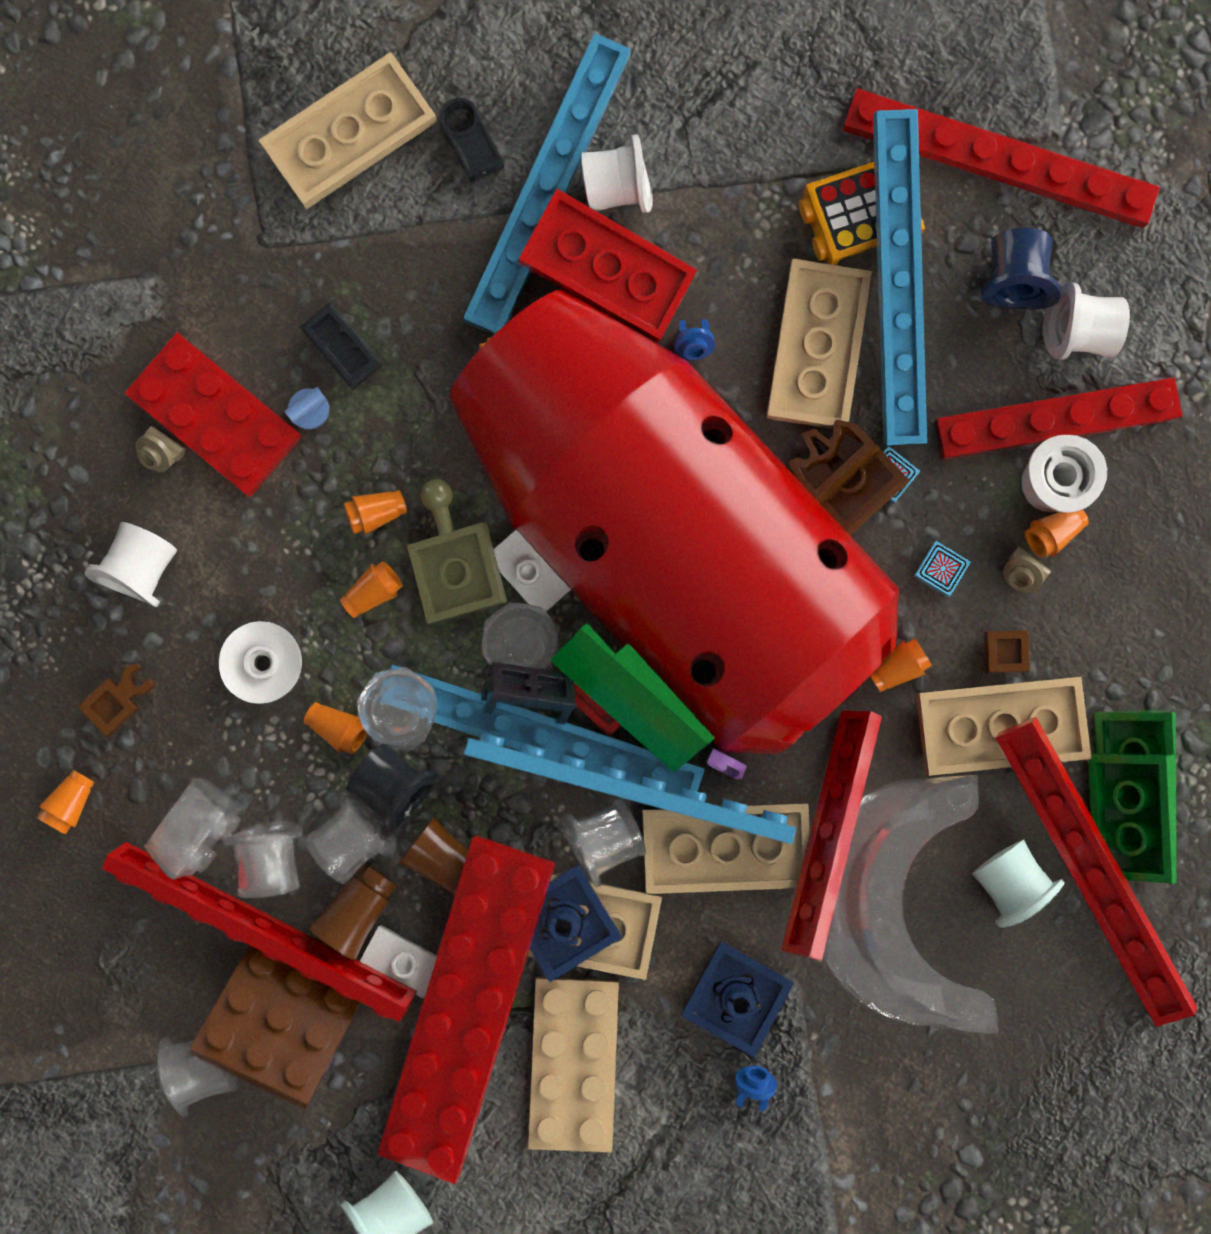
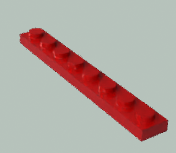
[842,88,1160,229]
[995,717,1197,1027]
[102,842,418,1022]

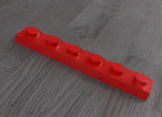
[934,377,1183,460]
[781,710,882,961]

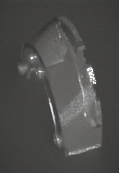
[823,774,998,1034]

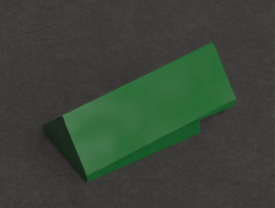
[550,623,714,773]
[1088,710,1176,884]

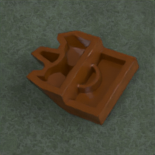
[789,419,910,536]

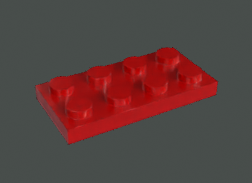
[517,189,697,343]
[125,333,302,497]

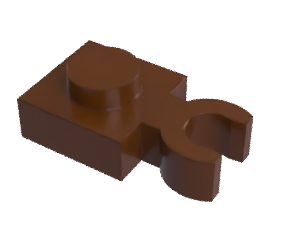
[78,663,156,737]

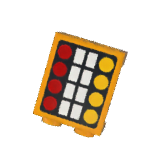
[799,162,925,266]

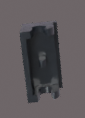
[481,662,576,725]

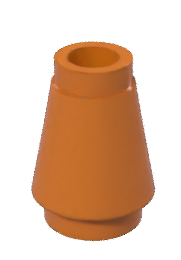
[343,490,407,535]
[1025,509,1089,558]
[340,561,403,618]
[870,638,932,692]
[304,702,368,755]
[36,770,95,834]

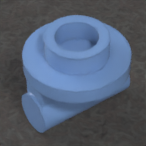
[284,387,329,430]

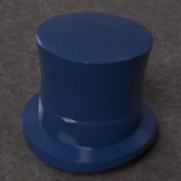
[981,228,1060,310]

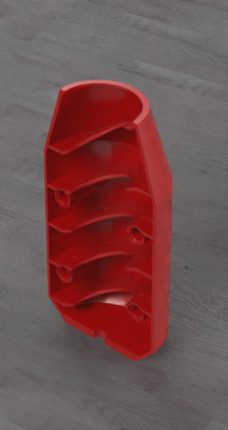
[449,289,899,755]

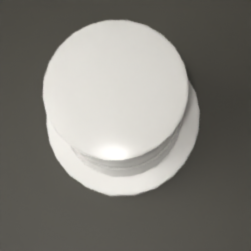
[581,134,653,213]
[1043,282,1130,360]
[1021,435,1107,513]
[85,522,177,607]

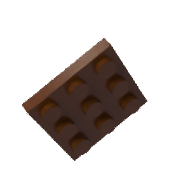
[189,945,361,1110]

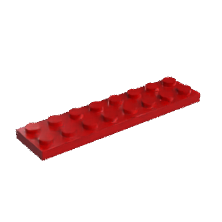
[377,836,555,1184]

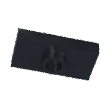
[299,302,383,391]

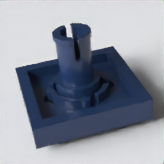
[529,864,622,982]
[680,940,794,1057]

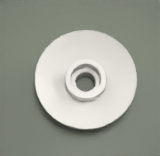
[219,621,302,704]

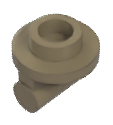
[135,426,186,472]
[1003,546,1051,593]

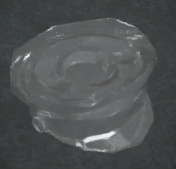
[482,602,559,671]
[357,667,437,751]

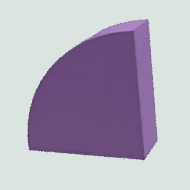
[705,749,747,780]

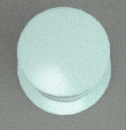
[972,840,1065,927]
[340,1171,433,1234]

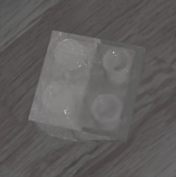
[144,778,243,879]

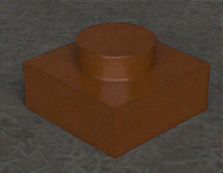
[984,630,1030,673]

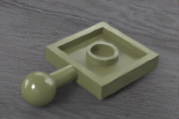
[407,479,507,624]

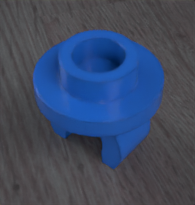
[674,319,715,360]
[735,1066,777,1112]

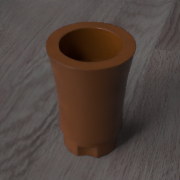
[398,816,469,897]
[308,863,397,961]

